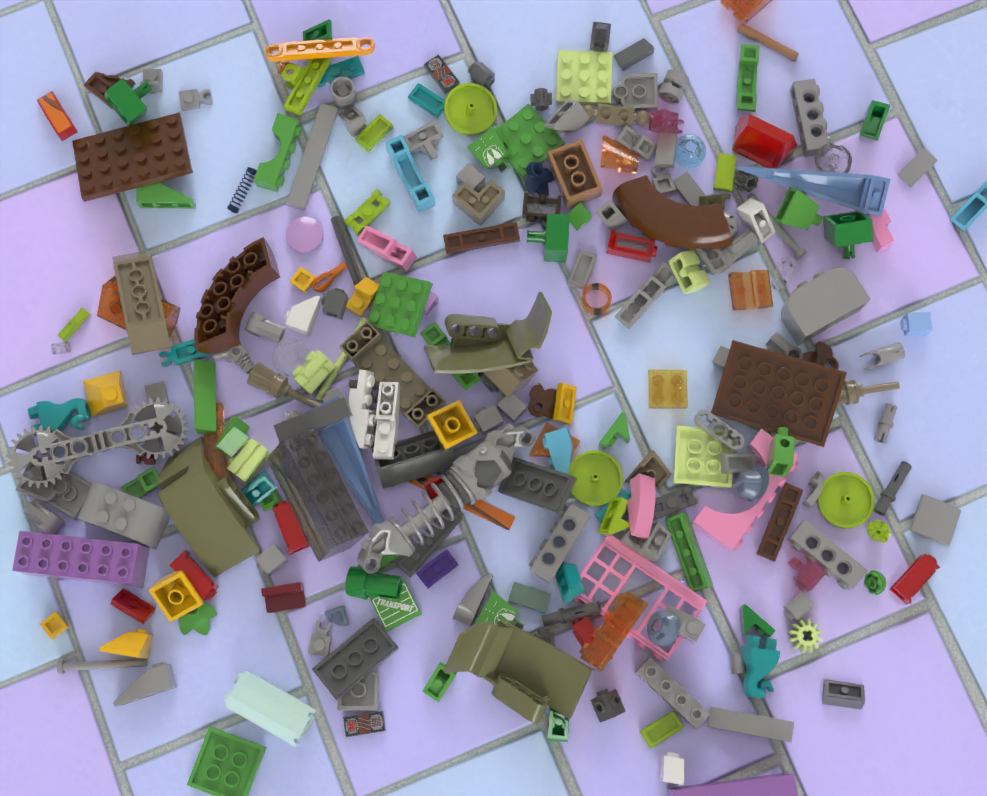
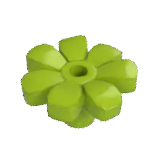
[867,520,892,543]

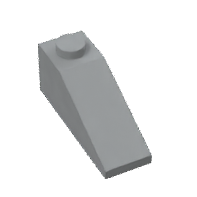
[113,662,177,706]

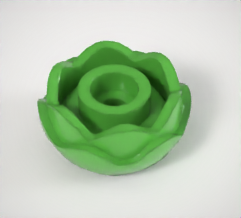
[864,570,887,595]

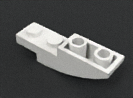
[349,370,377,449]
[373,382,400,460]

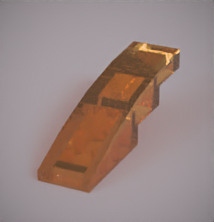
[204,402,227,480]

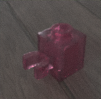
[648,109,684,134]
[788,556,826,592]

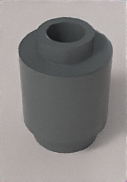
[468,61,495,87]

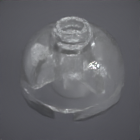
[813,143,852,173]

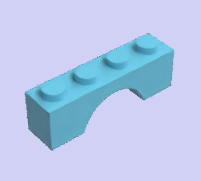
[385,135,435,213]

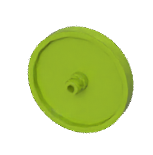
[444,83,497,136]
[569,450,623,507]
[816,472,875,529]

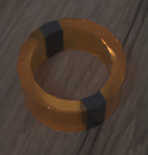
[581,283,612,315]

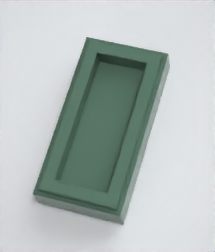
[508,582,551,613]

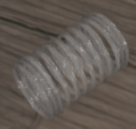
[51,341,71,355]

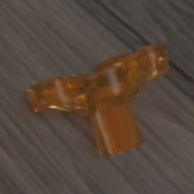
[274,60,296,74]

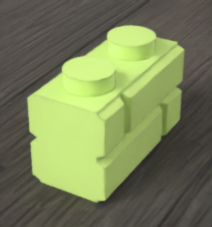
[291,350,336,394]
[227,438,271,484]

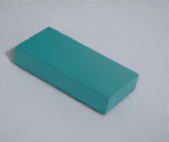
[408,83,445,119]

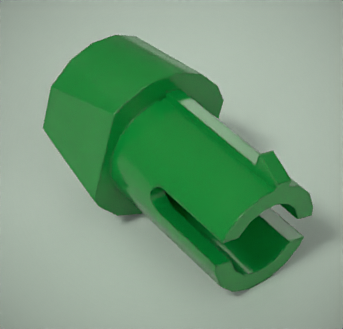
[345,564,403,600]

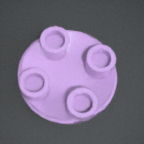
[286,217,323,254]

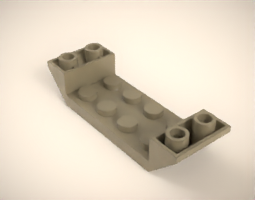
[112,250,171,355]
[339,321,446,428]

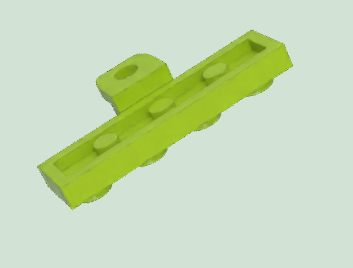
[281,57,333,115]

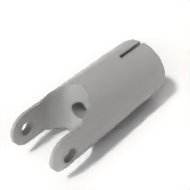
[859,342,905,370]

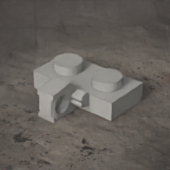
[403,120,444,160]

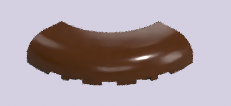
[612,175,732,251]
[194,237,280,354]

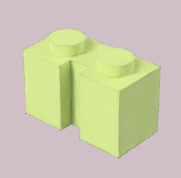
[668,250,711,294]

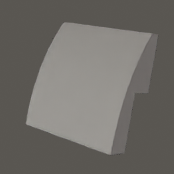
[909,494,961,546]
[620,522,672,562]

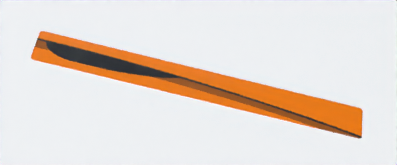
[409,476,515,530]

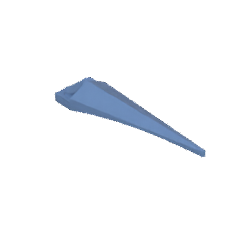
[735,166,891,216]
[305,396,384,524]

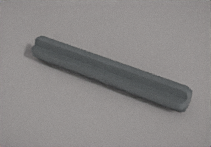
[331,216,363,285]

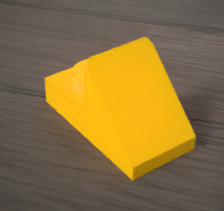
[345,277,379,318]

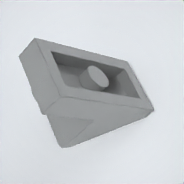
[338,105,367,137]

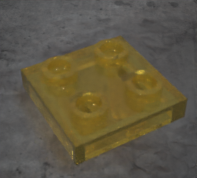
[648,369,688,409]

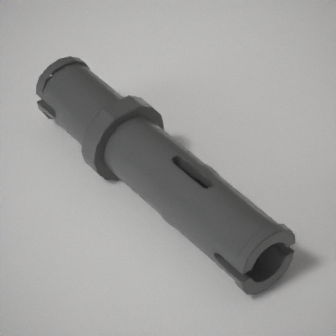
[873,461,912,516]
[542,601,602,626]

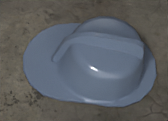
[732,466,770,502]

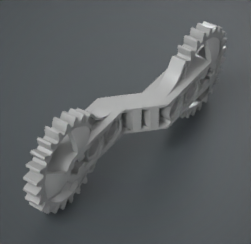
[6,397,189,489]

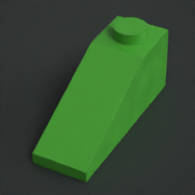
[136,182,196,209]

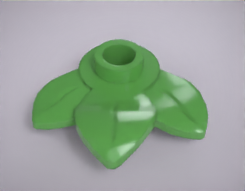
[179,604,217,635]

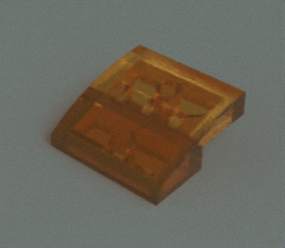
[728,270,773,310]

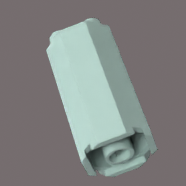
[223,670,318,747]

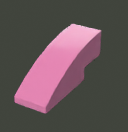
[865,208,895,252]
[356,225,417,272]
[627,473,656,540]

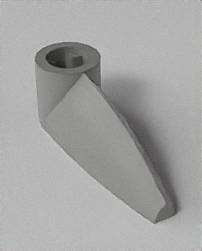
[453,574,493,627]

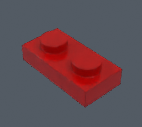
[110,588,156,624]

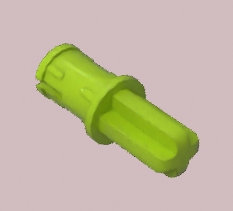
[58,307,91,342]

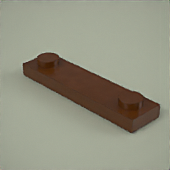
[443,222,520,254]
[756,482,803,562]

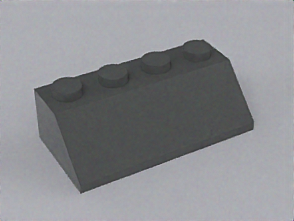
[372,431,456,489]

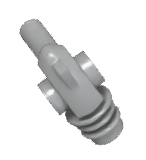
[212,341,254,374]

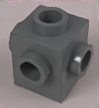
[590,688,626,723]

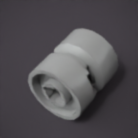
[658,69,689,104]
[331,77,357,109]

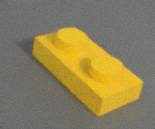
[553,383,577,425]

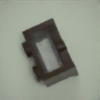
[522,192,562,223]

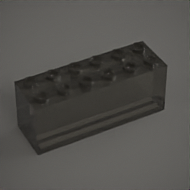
[266,429,369,562]

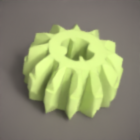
[788,619,823,653]

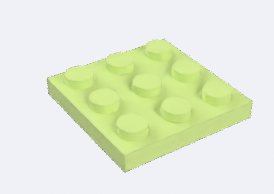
[556,50,612,105]
[673,426,734,489]

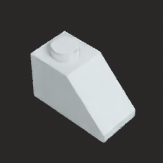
[736,198,776,243]
[284,296,322,336]
[658,752,684,785]

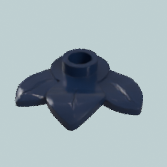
[525,162,555,197]

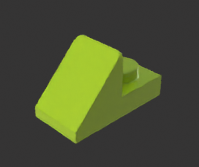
[598,497,630,535]

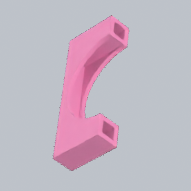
[691,429,799,552]

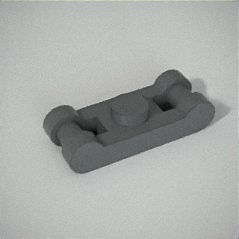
[653,485,698,520]

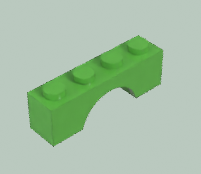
[254,113,302,192]

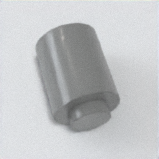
[783,591,815,622]

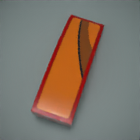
[37,91,78,141]

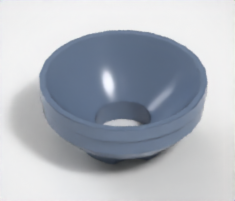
[647,609,680,647]

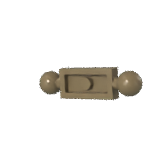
[582,103,650,127]

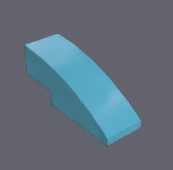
[950,181,987,232]

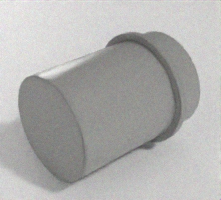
[730,653,746,674]

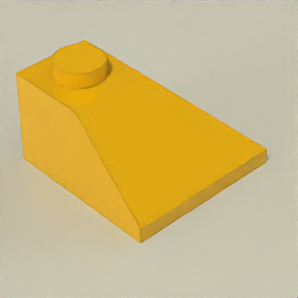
[83,371,129,417]
[426,400,478,450]
[149,570,204,623]
[99,628,153,659]

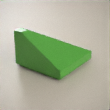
[260,489,284,512]

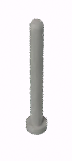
[748,193,807,260]
[57,659,147,674]

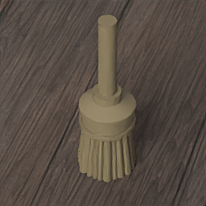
[247,362,321,408]
[837,380,900,405]

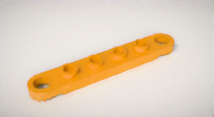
[265,37,375,61]

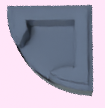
[325,605,350,626]

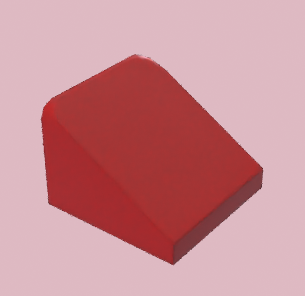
[423,476,443,500]

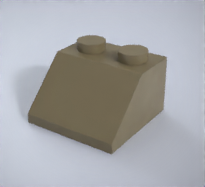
[483,362,539,397]

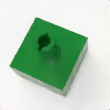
[104,78,153,126]
[823,211,873,259]
[526,214,570,263]

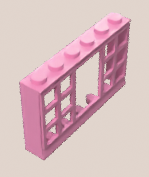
[572,535,707,662]

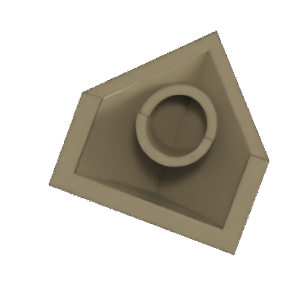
[624,450,672,488]

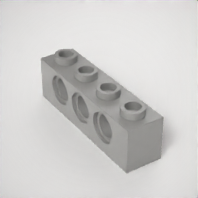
[790,79,831,157]
[529,503,591,584]
[787,520,868,590]
[635,658,710,729]

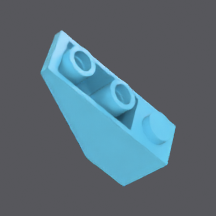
[542,427,573,474]

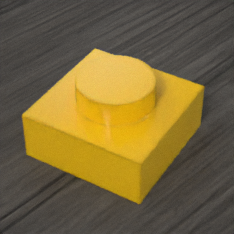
[289,266,316,293]
[40,611,69,640]

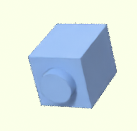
[900,312,932,336]

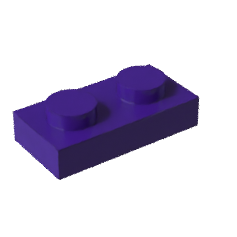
[416,549,459,589]

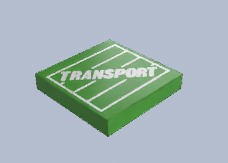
[369,579,422,632]

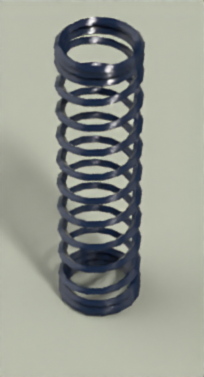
[227,167,257,213]

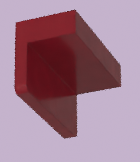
[261,582,306,613]

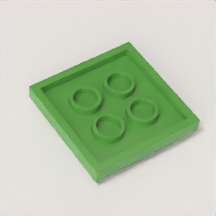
[500,103,565,179]
[367,272,433,338]
[187,726,267,796]

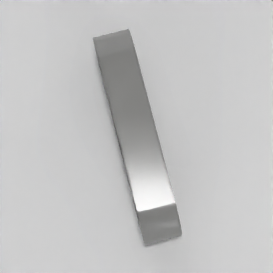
[694,410,745,451]

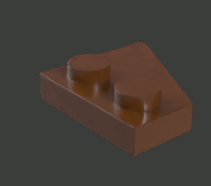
[84,72,136,109]

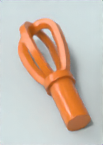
[312,262,347,293]

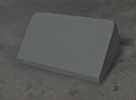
[613,38,655,71]
[822,679,865,709]

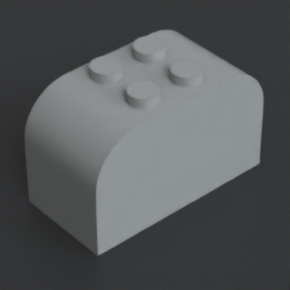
[781,268,871,346]
[77,481,170,549]

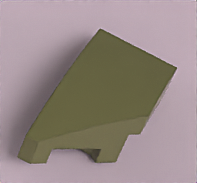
[699,193,731,210]

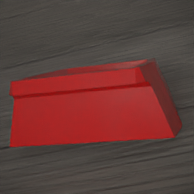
[732,114,797,169]

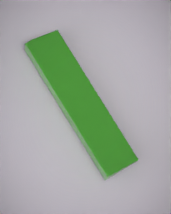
[194,360,217,434]
[665,512,713,592]

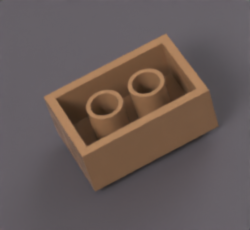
[547,139,603,209]

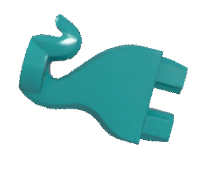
[27,398,91,437]
[741,635,781,698]

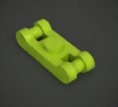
[344,189,391,235]

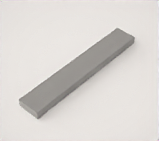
[287,103,339,210]

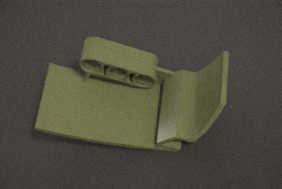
[424,292,552,374]
[157,436,260,578]
[443,620,593,723]

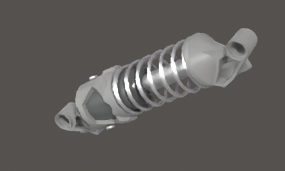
[357,424,535,574]

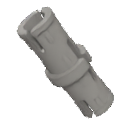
[874,403,898,443]

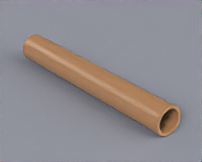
[737,23,799,61]

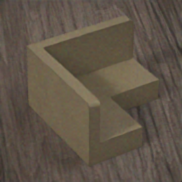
[452,180,505,226]

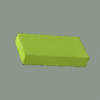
[355,114,394,153]
[713,153,737,192]
[639,710,684,749]

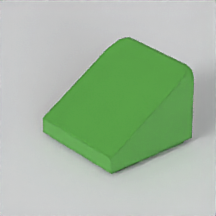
[567,202,592,231]

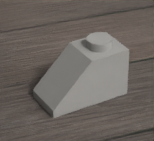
[544,99,590,130]
[658,605,706,643]

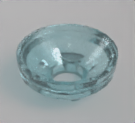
[675,134,706,167]

